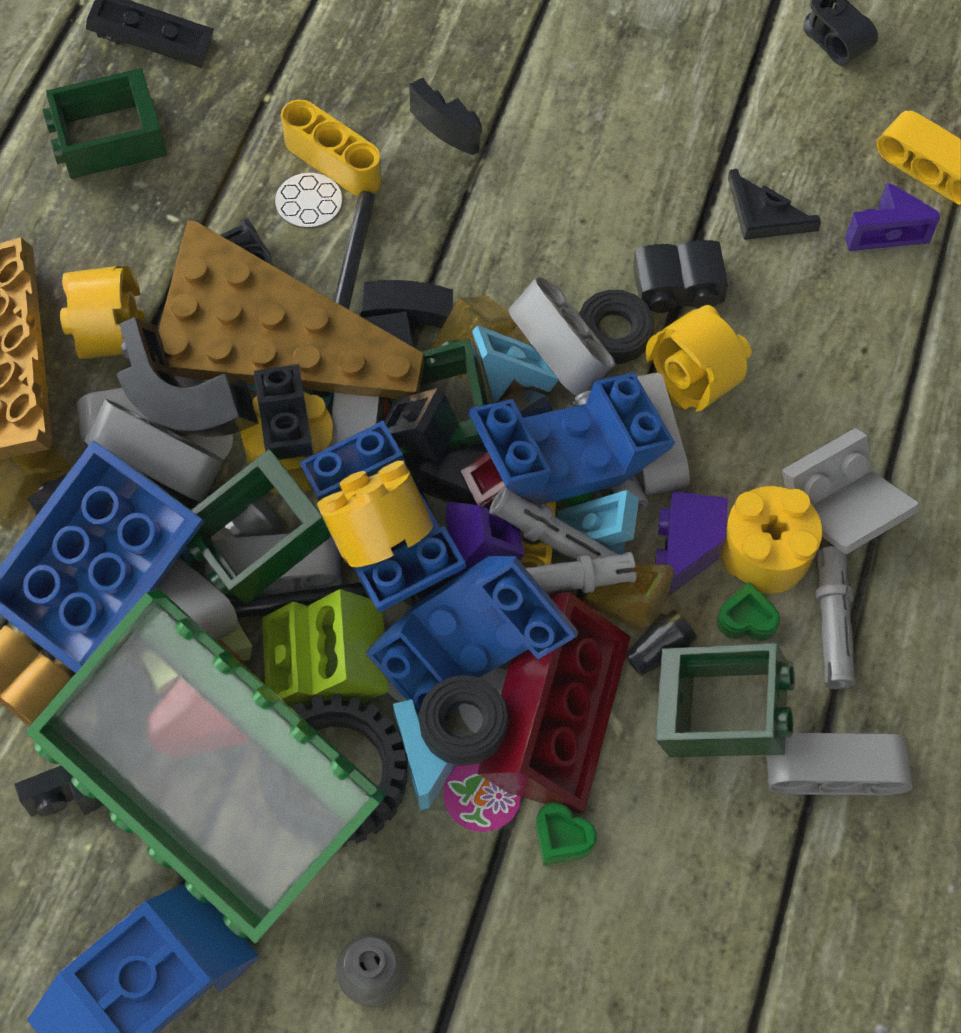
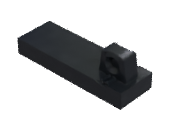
[86,0,214,68]

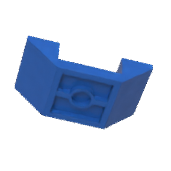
[469,372,675,505]
[299,421,467,612]
[366,556,578,714]
[27,884,260,1033]

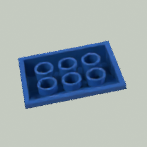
[0,440,205,673]

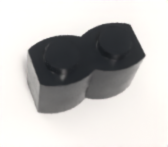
[633,240,728,313]

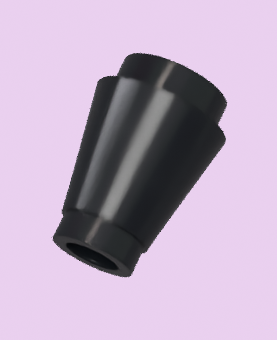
[624,609,697,677]

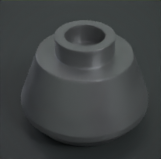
[225,497,284,538]
[336,934,407,1006]

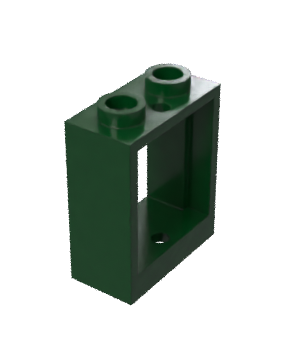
[42,68,167,179]
[390,339,488,473]
[187,449,332,604]
[656,643,795,757]

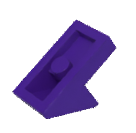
[845,183,940,251]

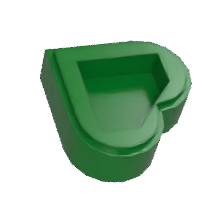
[716,582,780,641]
[535,802,597,866]

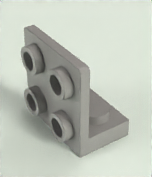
[782,428,919,554]

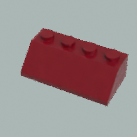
[477,592,631,813]

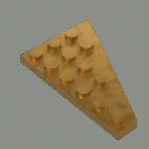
[158,221,425,399]
[0,237,52,460]

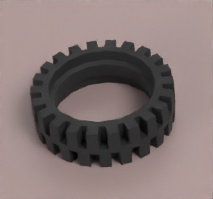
[259,694,407,847]

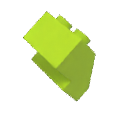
[262,589,389,708]

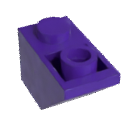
[654,491,728,595]
[445,502,525,577]

